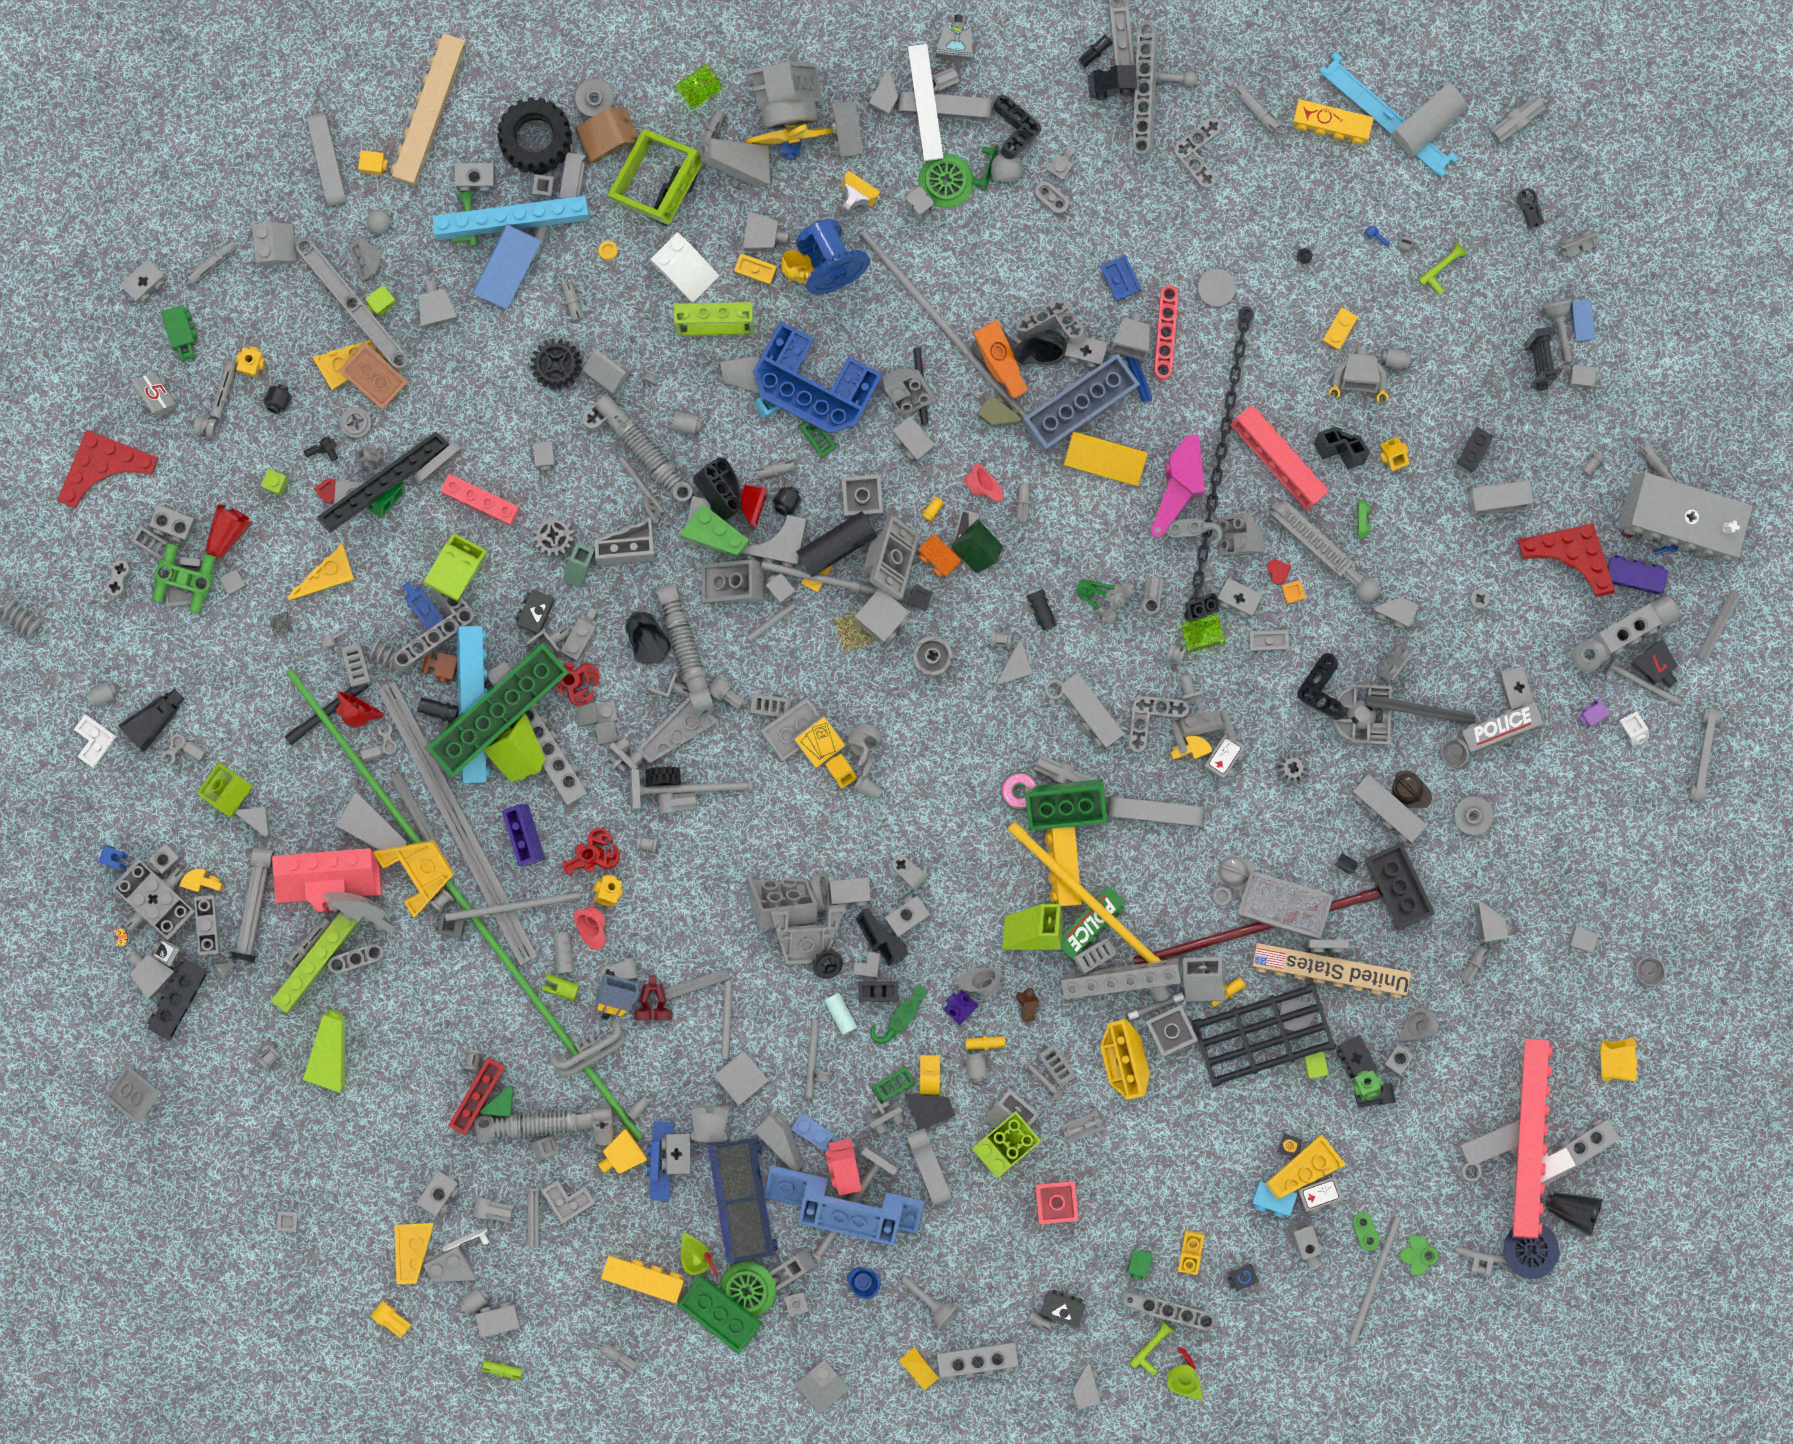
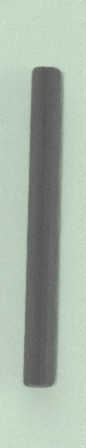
[1365,695,1476,724]

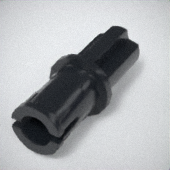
[1079,34,1113,67]

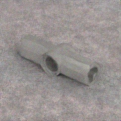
[1490,96,1546,144]
[1034,754,1094,783]

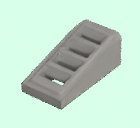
[130,525,169,560]
[342,643,371,688]
[750,694,791,717]
[1073,938,1117,974]
[1038,1044,1076,1087]

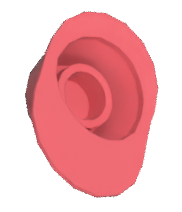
[963,463,1004,502]
[573,905,606,950]

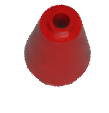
[205,503,253,560]

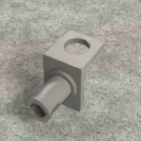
[525,625,570,655]
[646,672,689,698]
[1179,674,1205,718]

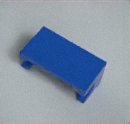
[98,844,128,871]

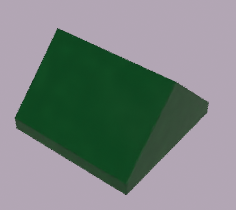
[951,519,1003,573]

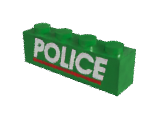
[1061,886,1125,960]

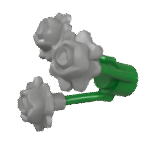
[1076,579,1134,626]

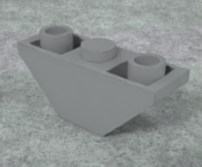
[194,895,220,956]

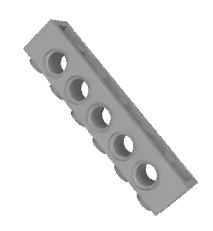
[1061,959,1182,999]
[1506,1118,1620,1195]

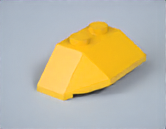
[1100,1019,1150,1100]

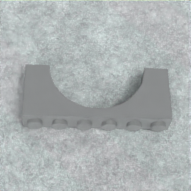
[683,496,807,568]

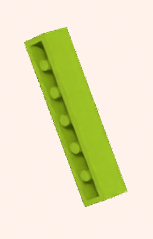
[271,911,361,1014]

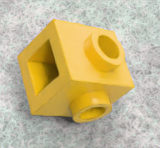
[236,346,266,378]
[1379,437,1410,471]
[593,875,623,908]

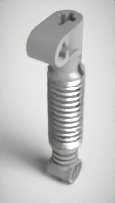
[582,394,694,505]
[656,583,715,716]
[474,1107,614,1146]

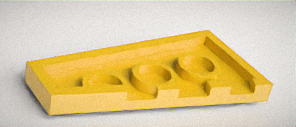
[312,339,386,391]
[1265,1135,1346,1199]

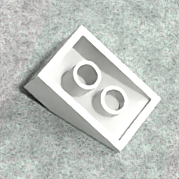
[651,232,719,303]

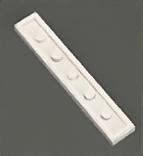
[908,44,943,161]

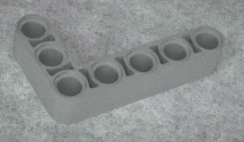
[392,587,474,672]

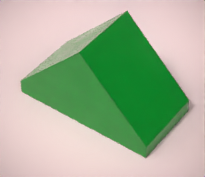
[480,1086,514,1116]

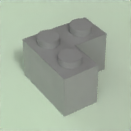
[830,101,863,157]

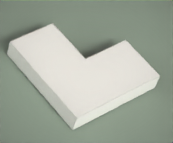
[74,714,117,768]
[1541,1148,1576,1183]

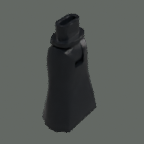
[118,688,185,753]

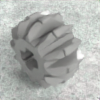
[1276,752,1309,785]

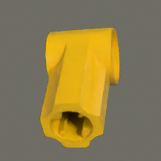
[370,1300,411,1339]

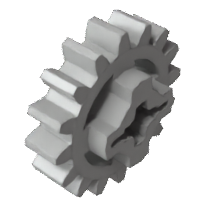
[532,515,575,557]

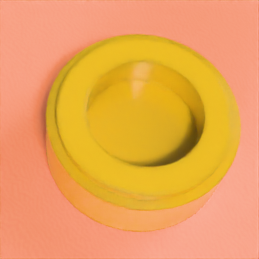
[598,241,618,261]

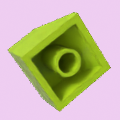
[196,762,253,818]

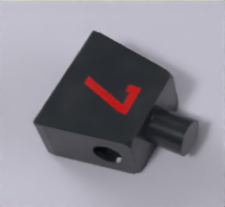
[1631,639,1678,688]

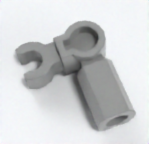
[360,724,398,762]
[161,734,207,765]

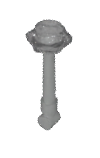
[1017,1053,1063,1100]

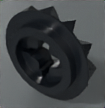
[812,949,843,979]

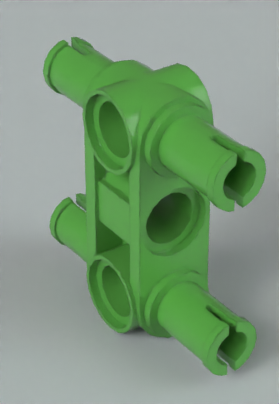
[151,543,216,613]

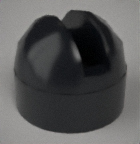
[1297,248,1313,264]

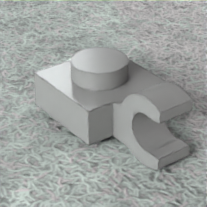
[1047,145,1076,181]

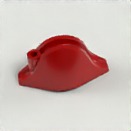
[335,691,384,727]

